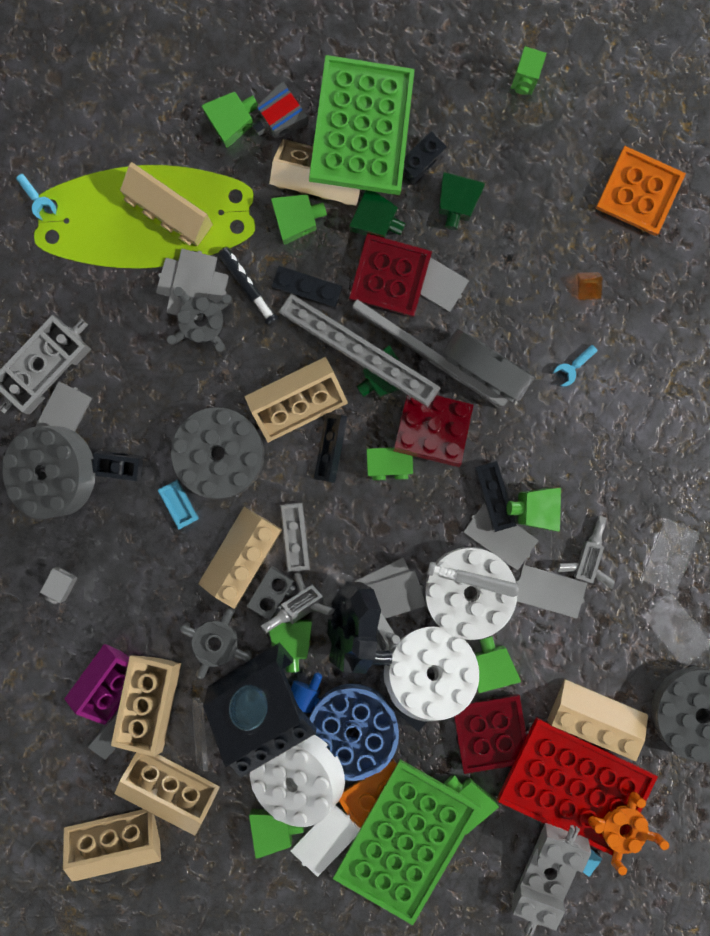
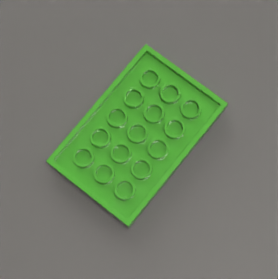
[309,55,415,195]
[333,759,481,925]

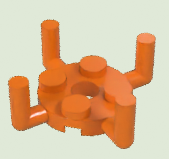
[588,792,669,875]

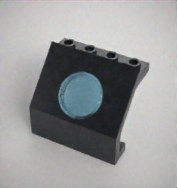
[203,642,317,777]

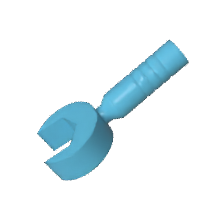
[16,174,57,221]
[552,345,598,387]

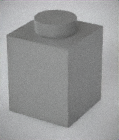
[40,567,78,604]

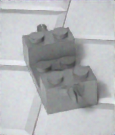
[0,315,91,414]
[512,823,591,936]

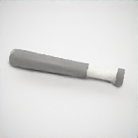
[427,562,519,597]

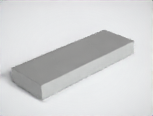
[280,503,310,572]

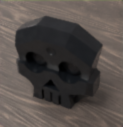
[327,581,393,674]

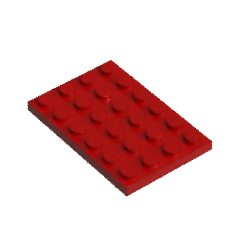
[497,717,658,856]

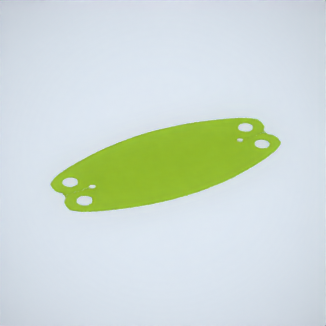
[33,165,255,268]

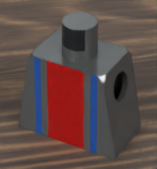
[251,82,308,138]

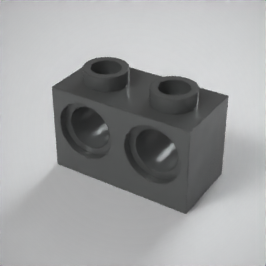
[247,566,295,620]

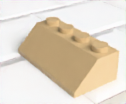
[269,139,362,206]
[120,162,213,247]
[245,357,348,443]
[198,507,283,609]
[111,655,181,757]
[547,679,648,761]
[115,752,220,836]
[63,809,161,882]

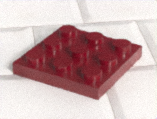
[349,233,432,317]
[393,395,474,468]
[454,694,527,774]

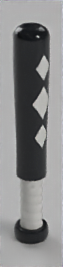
[218,247,278,325]

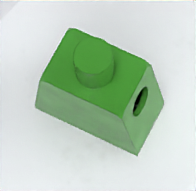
[202,92,258,148]
[271,195,327,245]
[507,488,561,531]
[269,619,312,672]
[474,636,521,693]
[444,775,499,835]
[249,809,304,858]

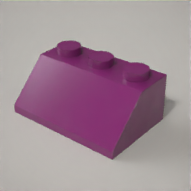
[64,644,129,725]

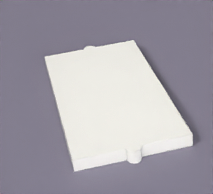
[290,805,360,877]

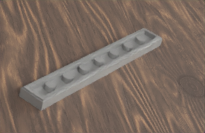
[279,294,441,407]
[353,300,508,409]

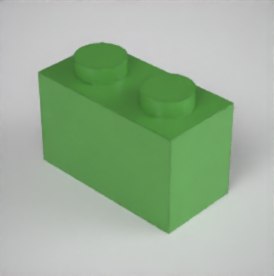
[511,46,547,95]
[366,448,413,480]

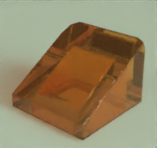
[577,272,603,300]

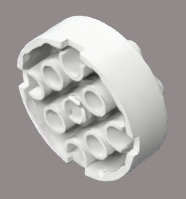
[424,547,517,640]
[384,627,479,721]
[250,735,345,827]

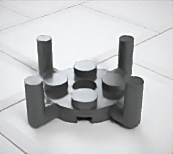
[167,287,232,352]
[179,606,253,679]

